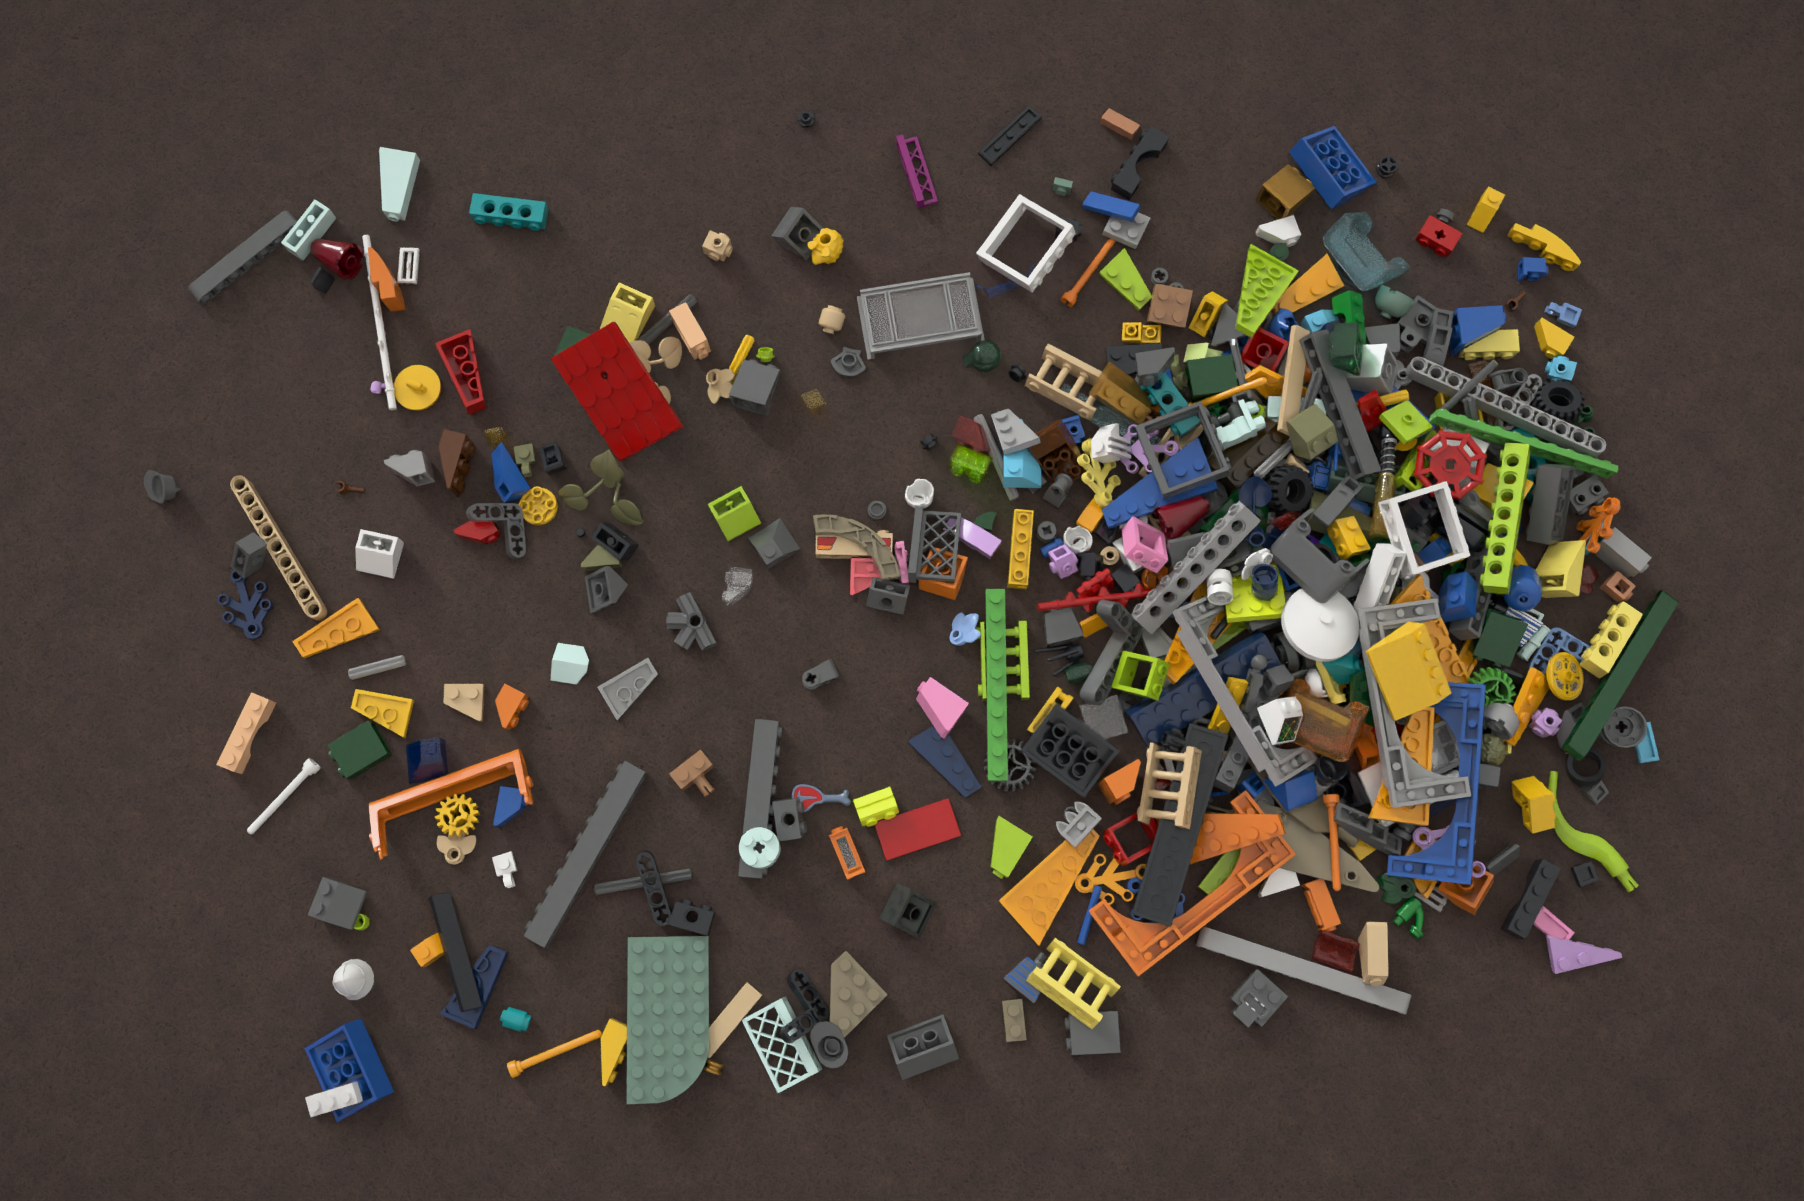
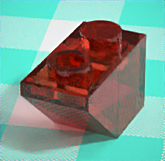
[951,415,991,454]

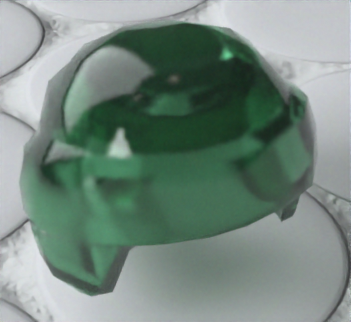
[962,340,1001,373]

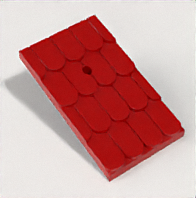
[551,322,684,461]

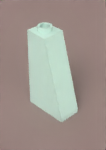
[379,147,420,222]

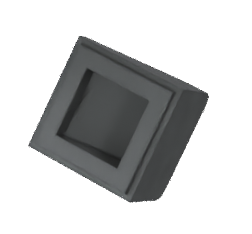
[1579,780,1609,805]

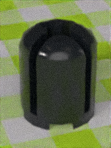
[1431,499,1489,552]

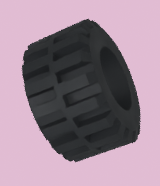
[1531,380,1585,431]
[1264,466,1314,515]

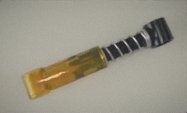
[1370,422,1400,539]

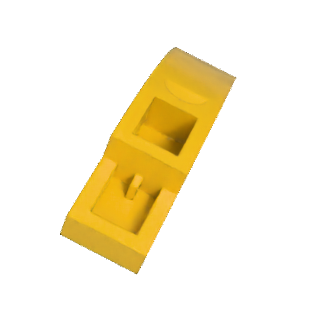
[1507,223,1581,271]

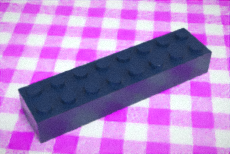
[1125,631,1282,748]

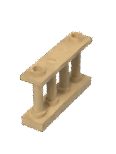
[1025,344,1102,421]
[1137,743,1202,829]

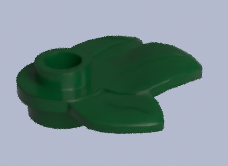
[1377,873,1416,904]

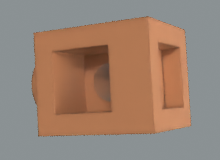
[1599,571,1635,603]

